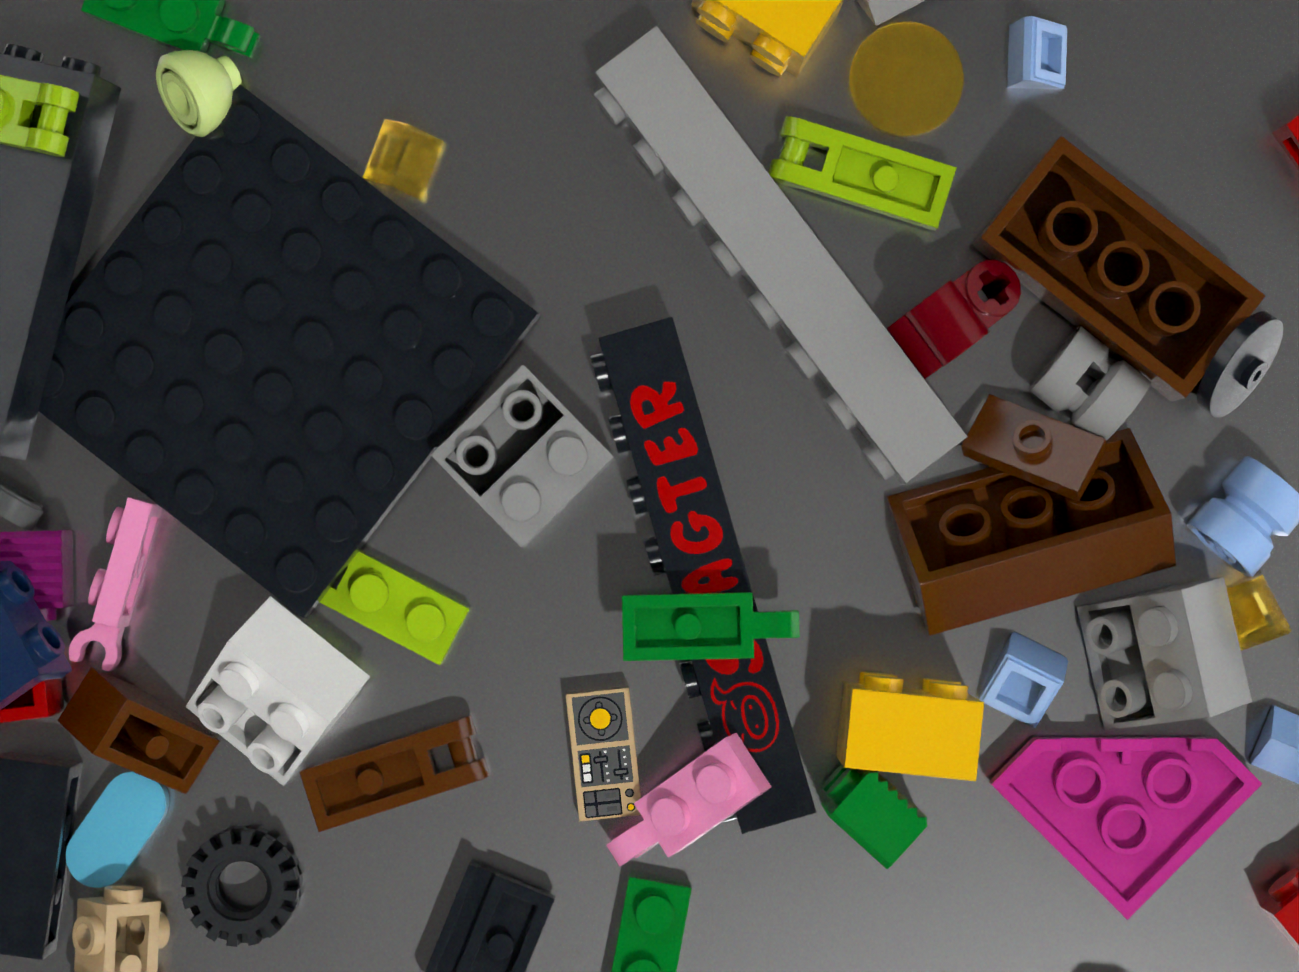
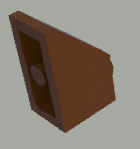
[57,666,220,794]

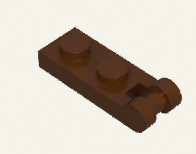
[299,715,491,832]

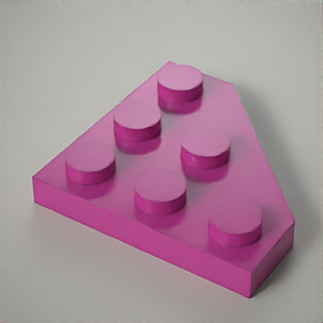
[988,737,1262,920]

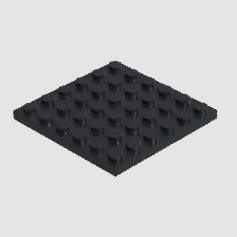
[38,84,541,618]

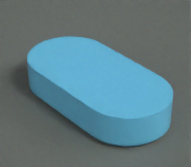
[66,771,169,888]

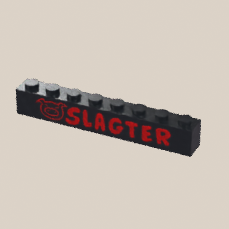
[590,316,816,834]

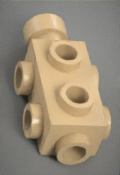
[72,885,170,972]

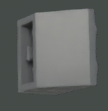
[431,365,615,548]
[1077,577,1252,731]

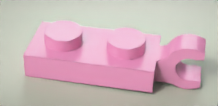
[69,497,163,671]
[606,733,772,866]

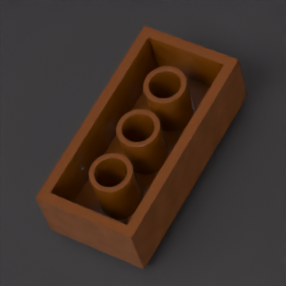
[972,136,1266,401]

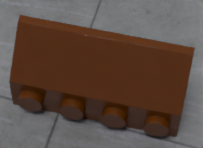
[887,428,1176,636]

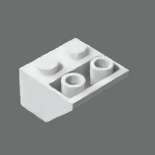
[185,596,370,786]

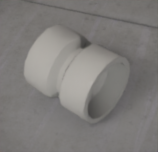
[1029,326,1152,441]

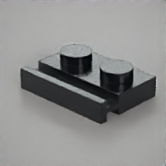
[425,861,555,972]

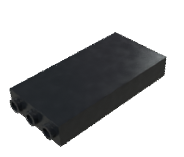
[0,44,121,460]

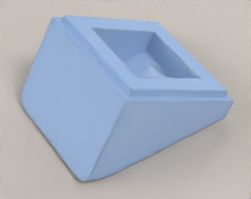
[979,632,1068,728]

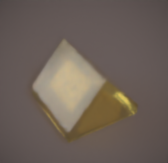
[362,119,444,201]
[1226,569,1292,651]

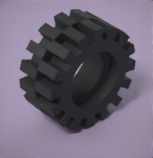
[181,825,303,947]

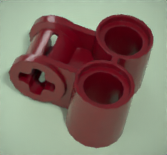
[886,260,1021,380]

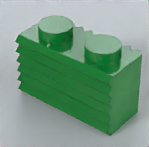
[821,764,927,869]

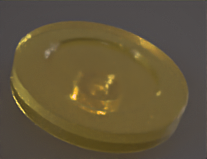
[849,22,964,138]

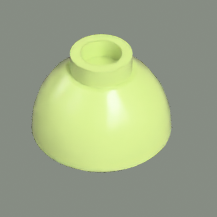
[156,50,242,137]

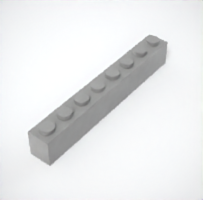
[593,26,968,484]

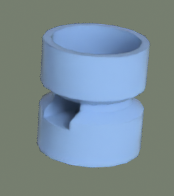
[1187,456,1299,578]

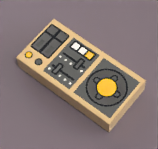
[566,686,641,822]

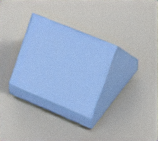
[1007,16,1067,90]
[1249,705,1299,784]

